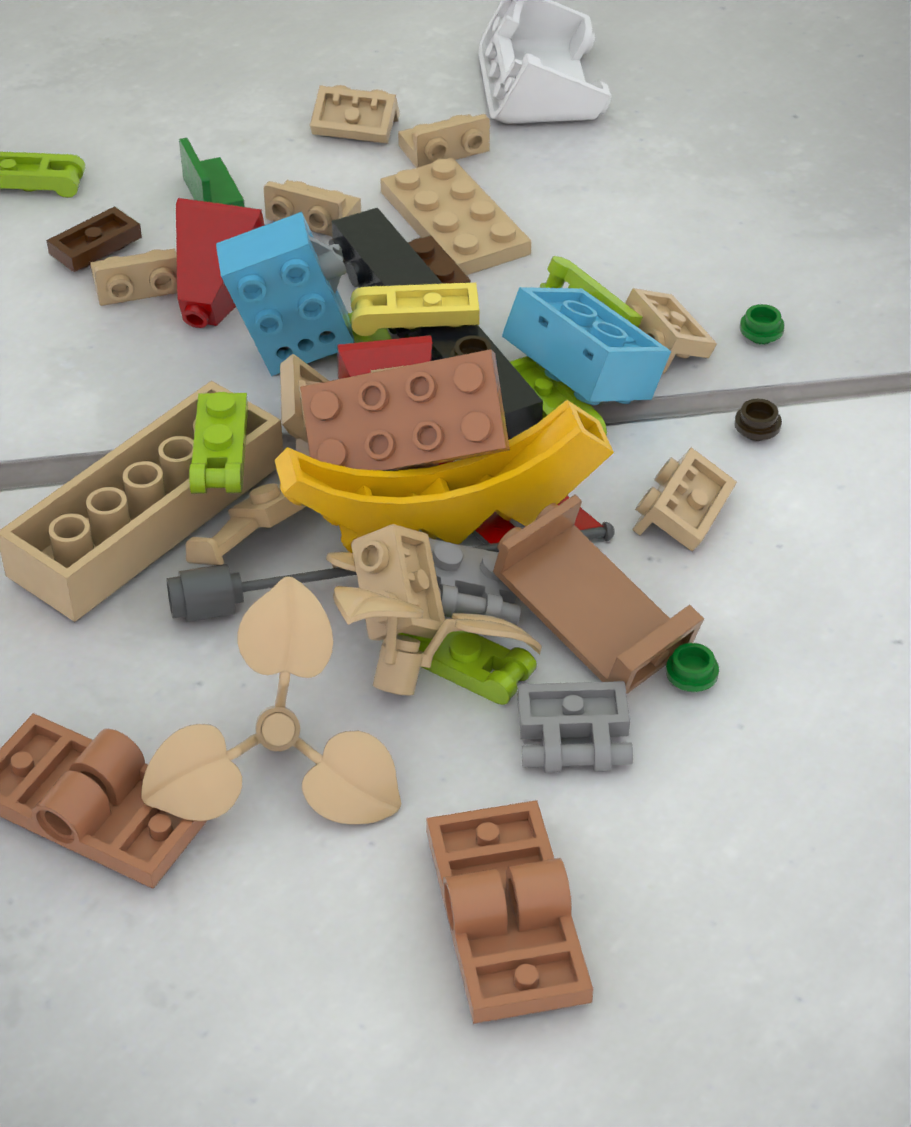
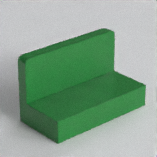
[179,137,245,207]

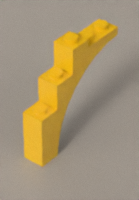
[274,400,614,553]

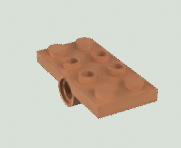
[300,349,510,471]
[0,713,208,889]
[426,800,593,1024]

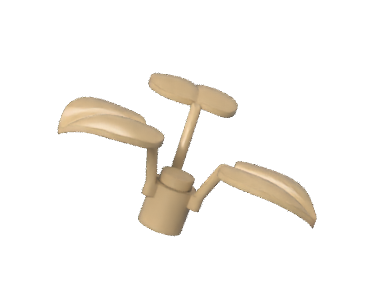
[326,552,542,695]
[141,577,401,824]

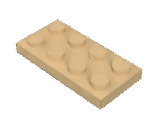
[380,157,531,275]

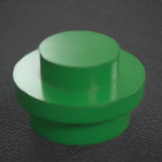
[740,304,785,344]
[666,643,719,692]

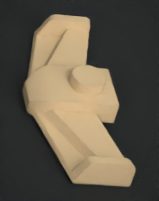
[186,483,306,565]

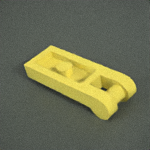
[350,282,480,336]

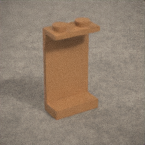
[493,494,704,694]

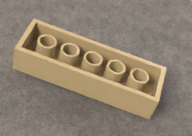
[0,380,283,622]

